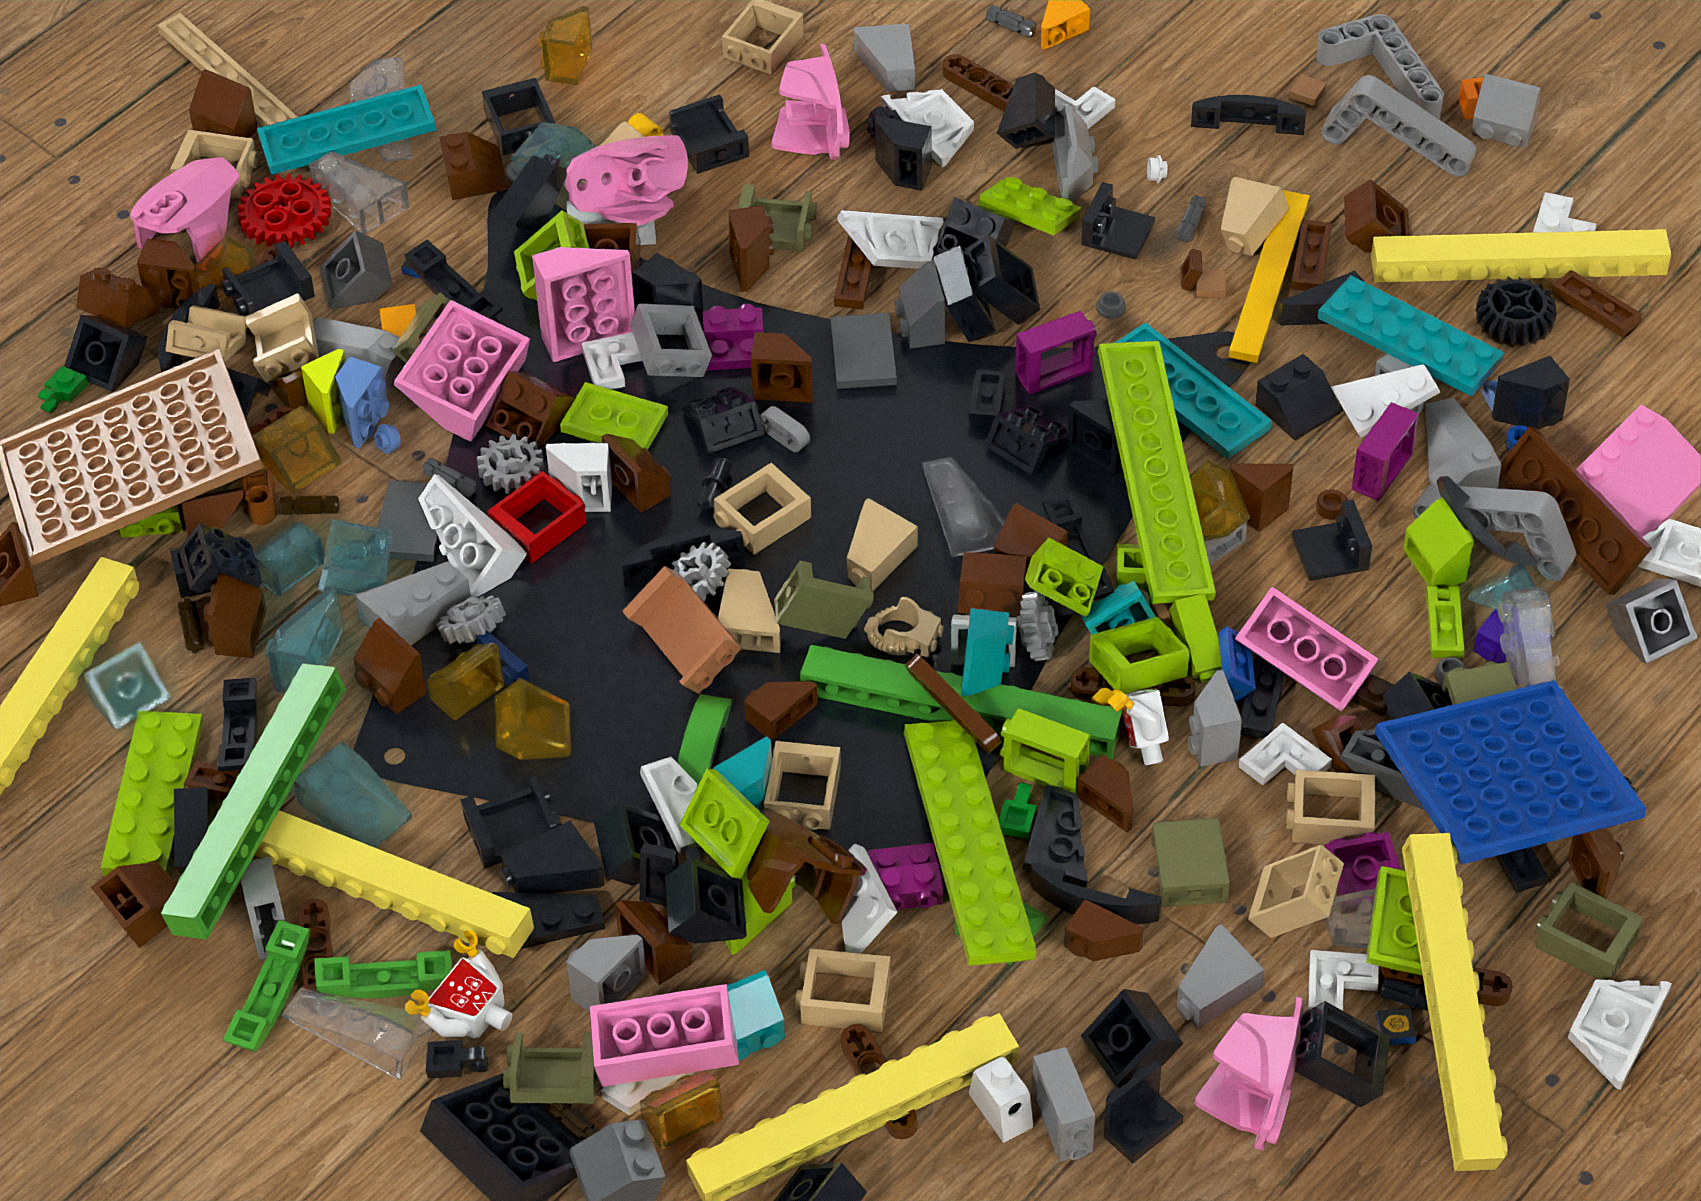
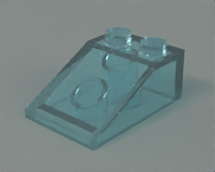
[266,586,344,693]
[294,742,412,848]

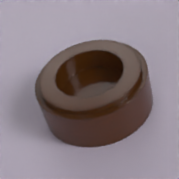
[1316,489,1348,520]

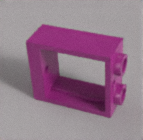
[1015,310,1097,395]
[1352,402,1419,502]

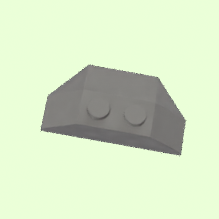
[1051,105,1098,203]

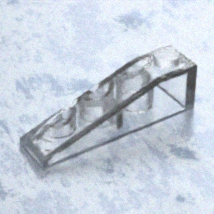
[349,57,412,162]
[922,457,1005,557]
[282,988,434,1081]

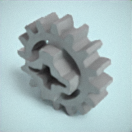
[477,434,544,494]
[672,542,731,602]
[1017,591,1058,661]
[437,595,506,644]

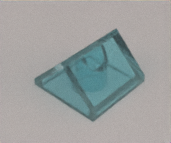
[1468,562,1543,621]
[84,642,171,729]

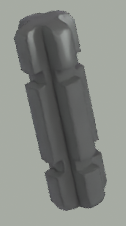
[986,5,1037,37]
[1176,195,1207,242]
[423,458,477,497]

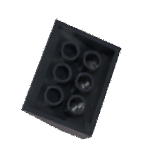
[420,1073,580,1201]

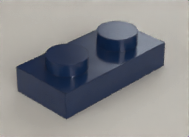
[477,630,530,692]

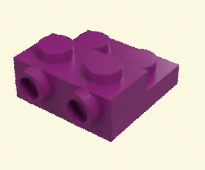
[703,304,763,370]
[1324,832,1401,909]
[868,843,943,911]

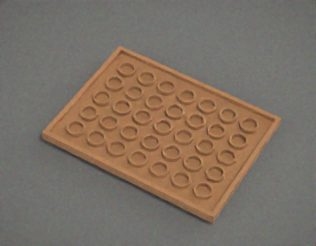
[0,349,264,566]

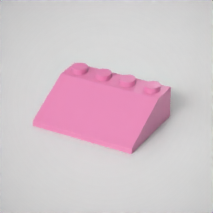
[532,247,635,362]
[394,300,530,442]
[1576,405,1701,537]

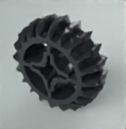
[1475,276,1557,347]

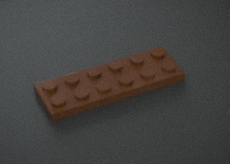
[1499,427,1652,595]

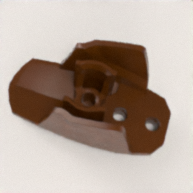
[747,808,867,924]

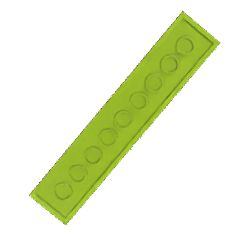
[1098,341,1216,604]
[904,720,1037,966]

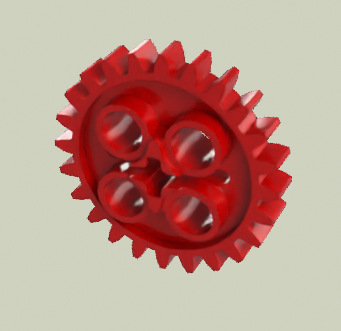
[237,173,332,248]

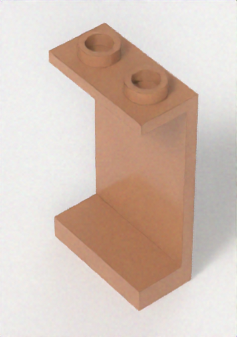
[622,566,742,694]

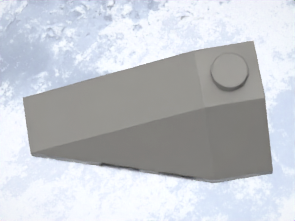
[313,317,406,394]
[1425,398,1501,489]

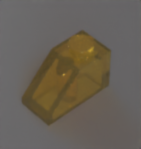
[195,235,256,290]

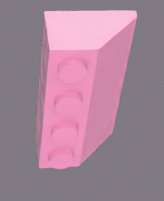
[1235,587,1379,712]
[590,984,739,1087]

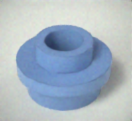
[374,424,401,454]

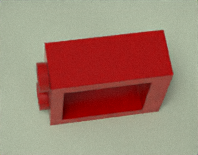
[487,471,586,564]

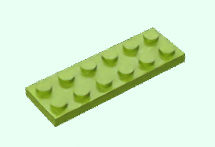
[100,711,204,876]

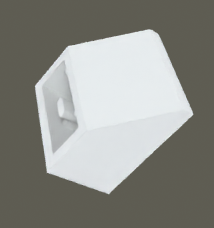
[546,443,612,512]

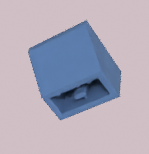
[335,357,389,449]

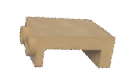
[245,294,319,382]
[166,305,247,362]

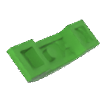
[677,694,732,787]
[223,920,310,1052]
[314,950,452,998]

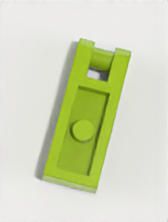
[1425,585,1464,659]

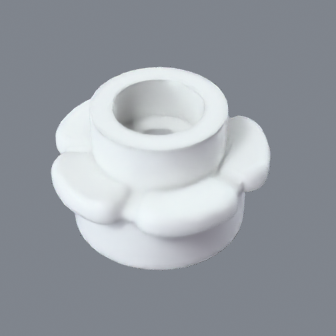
[1147,155,1167,184]

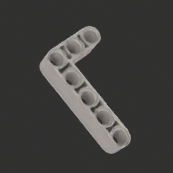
[1316,14,1444,119]
[1321,75,1477,177]
[1412,484,1577,581]

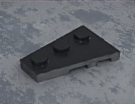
[1022,784,1088,888]
[492,892,605,949]

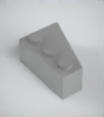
[355,561,471,646]

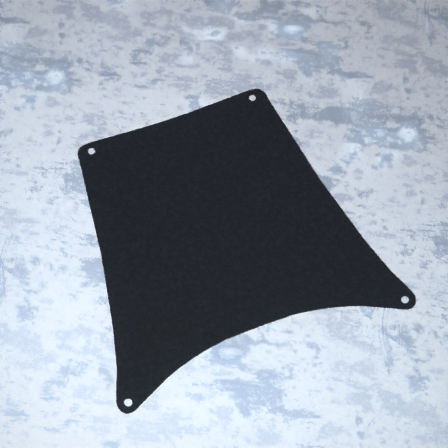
[353,186,1250,876]

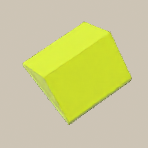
[301,349,346,434]

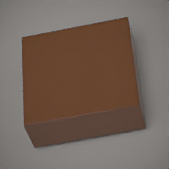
[1180,249,1203,291]

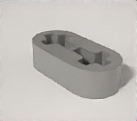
[760,406,810,452]

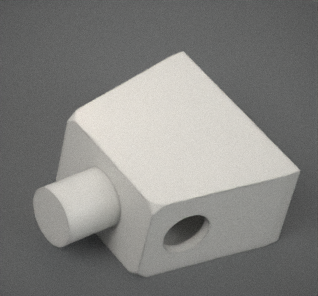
[969,1057,1033,1143]

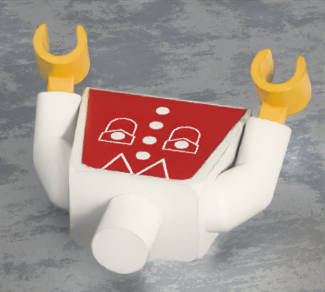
[1091,688,1169,765]
[405,930,512,1038]

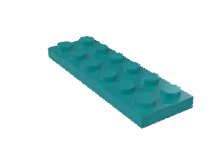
[257,85,437,175]
[1318,276,1505,397]
[1115,322,1272,459]

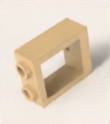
[722,0,804,75]
[170,130,259,198]
[714,463,811,555]
[764,741,841,830]
[1286,770,1375,845]
[1248,845,1344,938]
[795,949,891,1032]

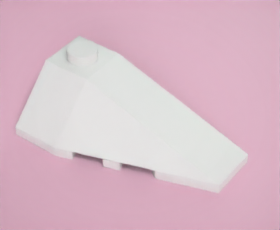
[418,474,527,597]

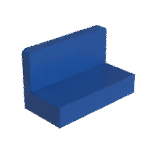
[1218,626,1256,703]

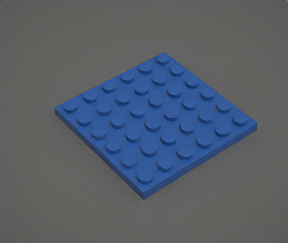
[1375,680,1646,865]

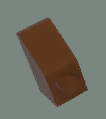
[744,681,818,742]
[1312,715,1362,774]
[1077,754,1133,832]
[1064,899,1144,961]

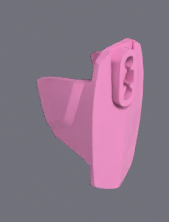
[771,44,850,160]
[565,135,688,225]
[130,157,240,269]
[1194,997,1305,1151]

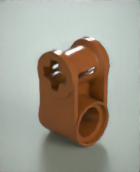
[241,467,276,525]

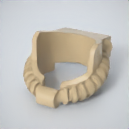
[864,597,944,657]

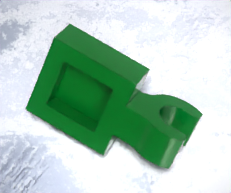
[38,366,88,413]
[998,782,1037,839]

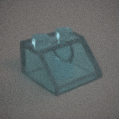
[511,122,597,187]
[318,519,393,596]
[253,522,326,597]

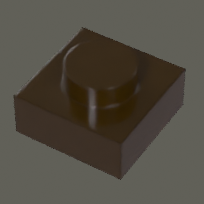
[1354,674,1394,716]

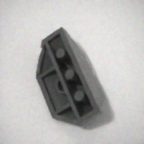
[1341,729,1425,810]

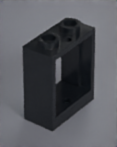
[482,78,557,156]
[965,234,1040,325]
[933,246,996,342]
[1295,1001,1390,1107]

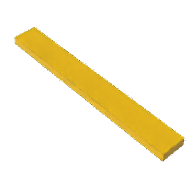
[1229,190,1310,363]

